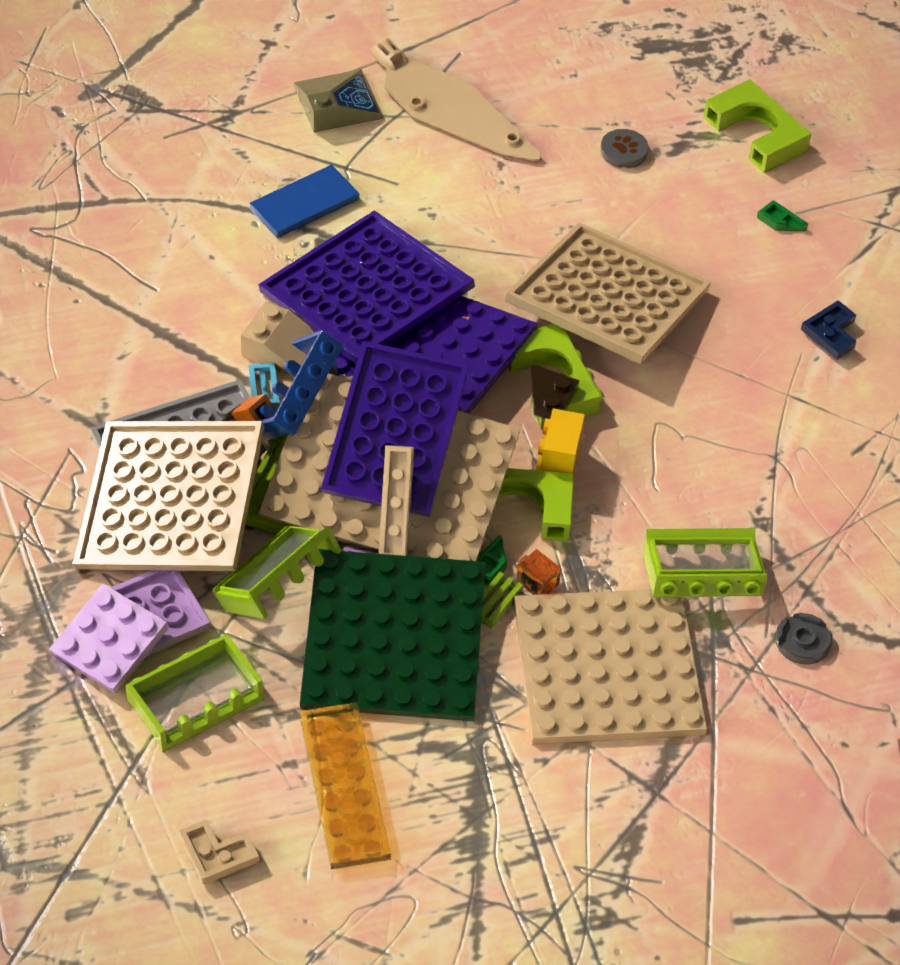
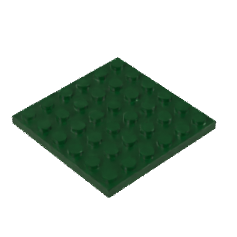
[300,549,486,722]

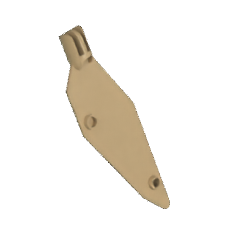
[370,38,541,161]

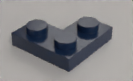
[801,300,857,360]

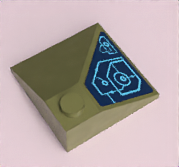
[294,69,383,133]

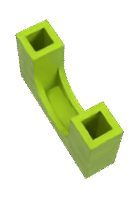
[703,79,811,173]
[508,324,603,429]
[498,468,573,542]

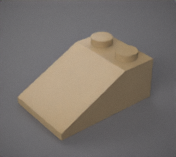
[241,301,314,377]

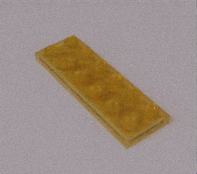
[299,702,391,870]

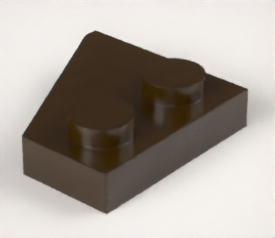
[530,364,579,419]

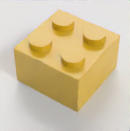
[536,408,585,478]

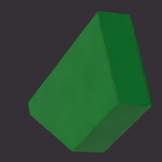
[757,200,808,231]
[477,535,507,585]

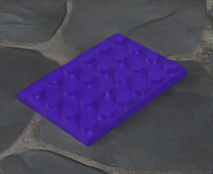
[321,341,469,517]

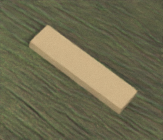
[379,445,414,556]

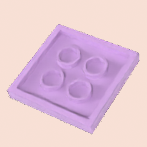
[111,570,211,657]
[49,583,170,694]

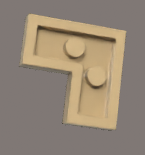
[179,819,259,885]

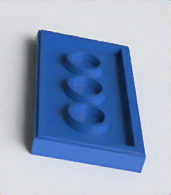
[250,165,359,238]

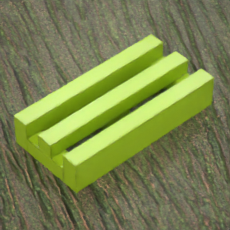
[481,572,523,628]

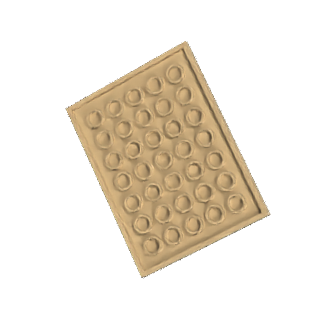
[258,373,520,561]

